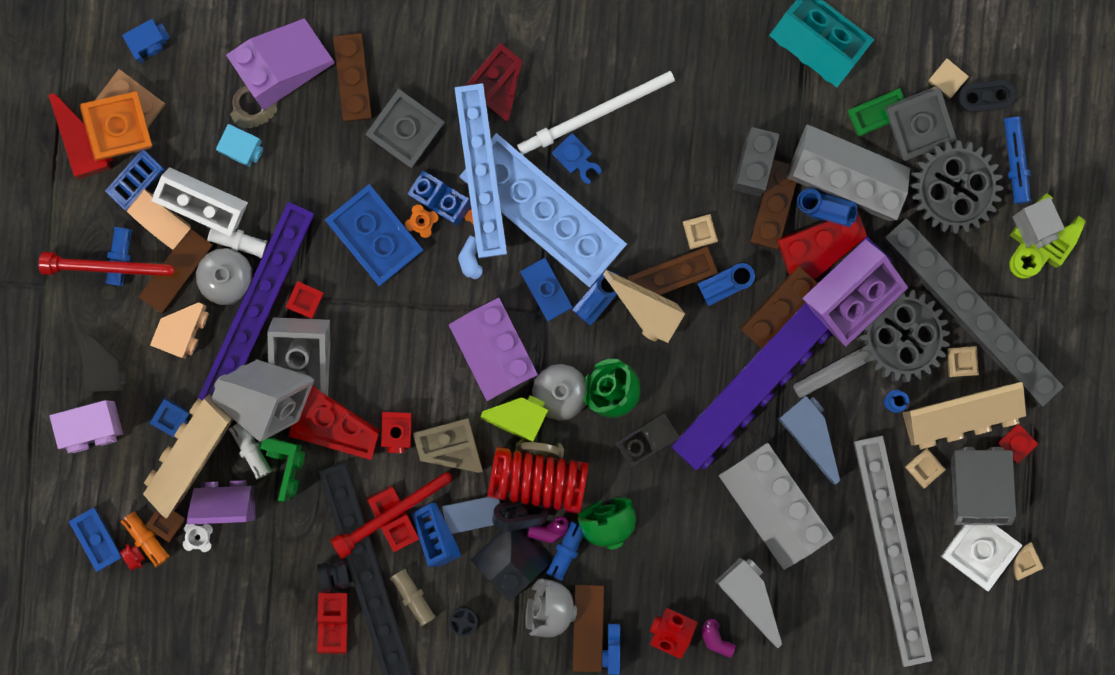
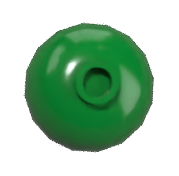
[583,359,641,418]
[577,497,636,550]

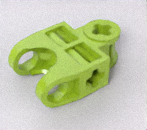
[1009,193,1085,279]

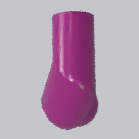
[527,516,570,543]
[701,619,736,658]

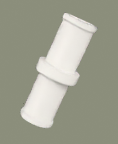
[207,228,268,258]
[229,423,273,480]

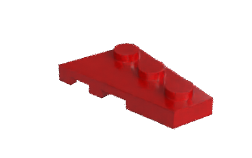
[776,210,867,280]
[289,386,380,460]

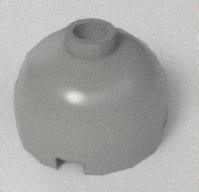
[196,248,253,305]
[532,364,586,421]
[525,579,577,638]

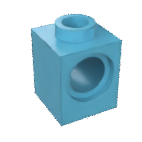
[216,124,263,167]

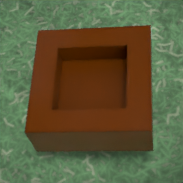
[146,510,186,542]

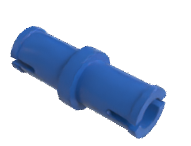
[105,227,132,286]
[883,390,909,413]
[546,521,584,581]

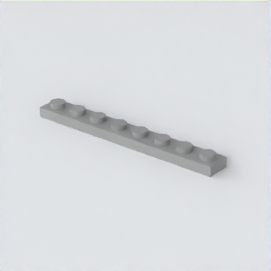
[854,436,932,667]

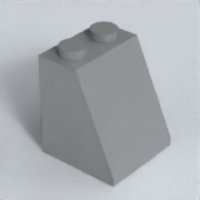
[211,360,315,442]

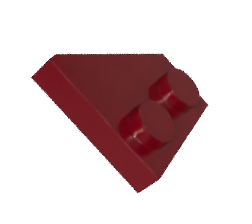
[465,43,522,122]

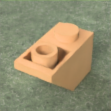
[150,303,209,359]

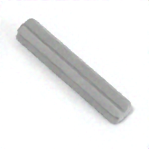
[793,349,869,398]

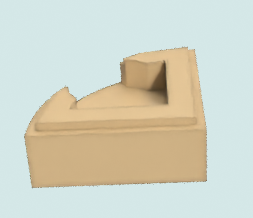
[1013,542,1043,580]

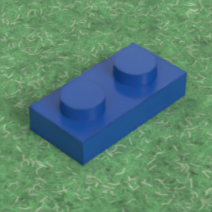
[69,507,123,572]

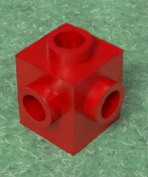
[649,608,698,659]

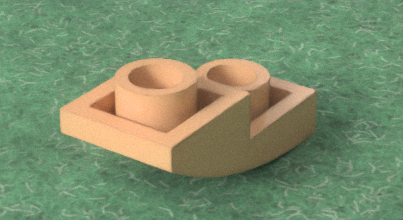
[127,188,191,250]

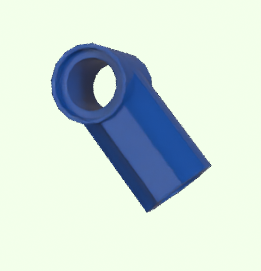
[797,188,858,228]
[698,263,755,306]
[572,272,618,326]

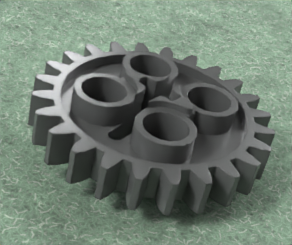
[909,140,1003,233]
[857,290,950,383]

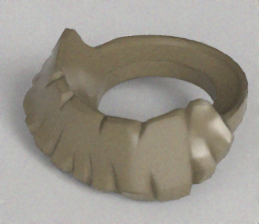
[230,86,277,128]
[516,439,564,462]

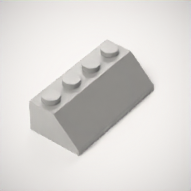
[785,124,910,221]
[718,443,833,570]

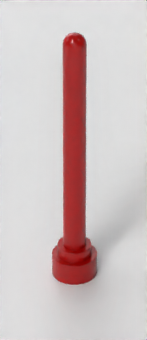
[39,252,175,276]
[330,472,453,559]

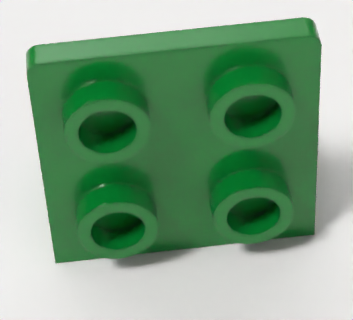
[260,438,305,502]

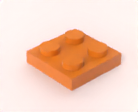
[80,91,152,161]

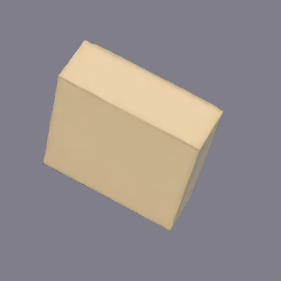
[928,59,969,99]
[682,214,718,250]
[947,346,979,377]
[905,448,946,489]

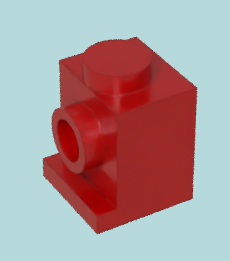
[381,412,412,453]

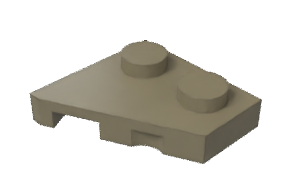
[413,418,483,473]

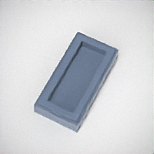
[442,497,500,534]

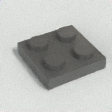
[884,86,957,161]
[365,89,445,169]

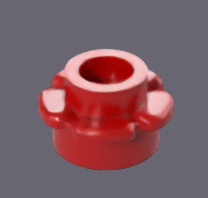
[120,544,145,571]

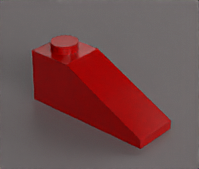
[49,93,113,179]

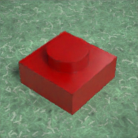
[286,281,324,319]
[996,424,1038,464]

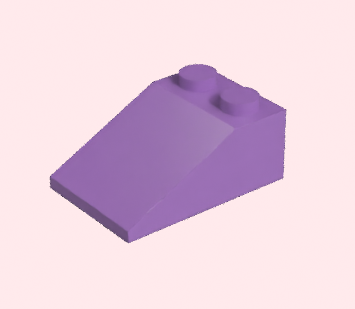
[226,18,335,110]
[187,480,256,524]

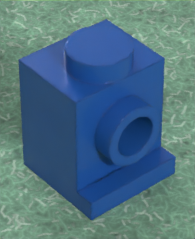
[122,19,170,64]

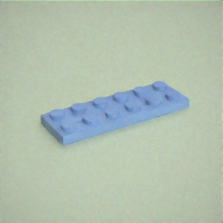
[459,133,627,288]

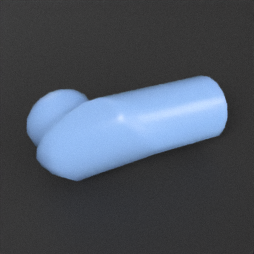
[458,235,483,279]

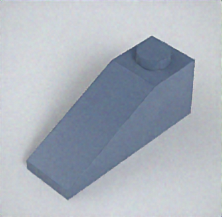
[778,396,840,484]

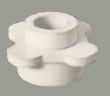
[183,524,213,552]

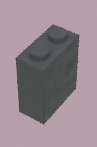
[733,127,780,197]
[951,447,1016,525]

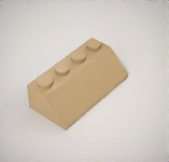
[902,382,1026,449]
[143,395,234,518]

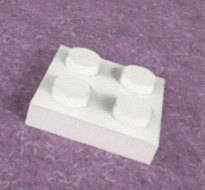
[941,525,1022,591]

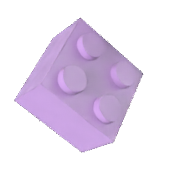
[49,400,123,453]

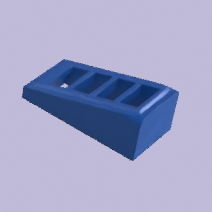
[105,150,166,211]
[411,503,461,567]

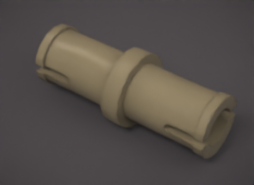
[390,568,436,627]

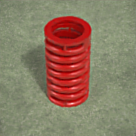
[487,446,589,514]

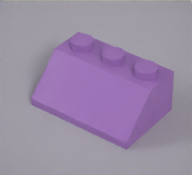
[802,239,908,347]
[449,298,538,401]

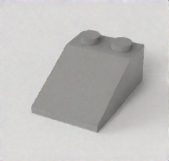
[268,318,330,396]
[715,558,782,648]

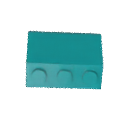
[769,0,874,87]

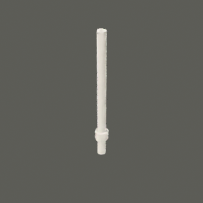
[517,71,675,155]

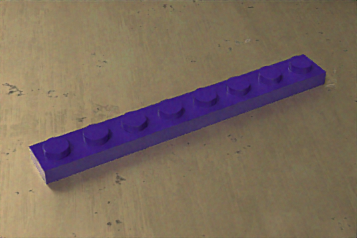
[198,202,315,401]

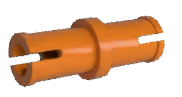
[121,511,170,568]

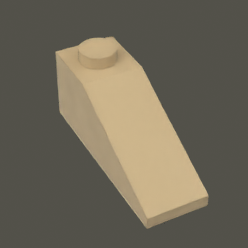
[603,270,685,343]

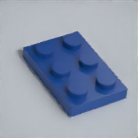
[325,184,424,287]

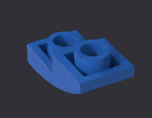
[408,170,471,226]

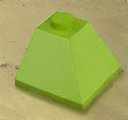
[481,395,548,442]

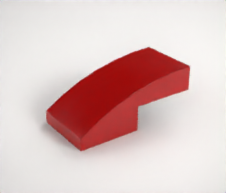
[367,485,419,552]
[317,593,348,654]

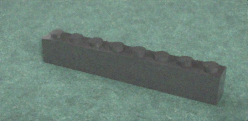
[881,218,1064,407]

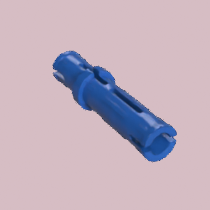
[1003,117,1032,204]

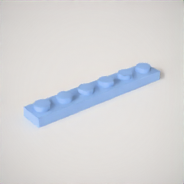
[455,83,507,258]

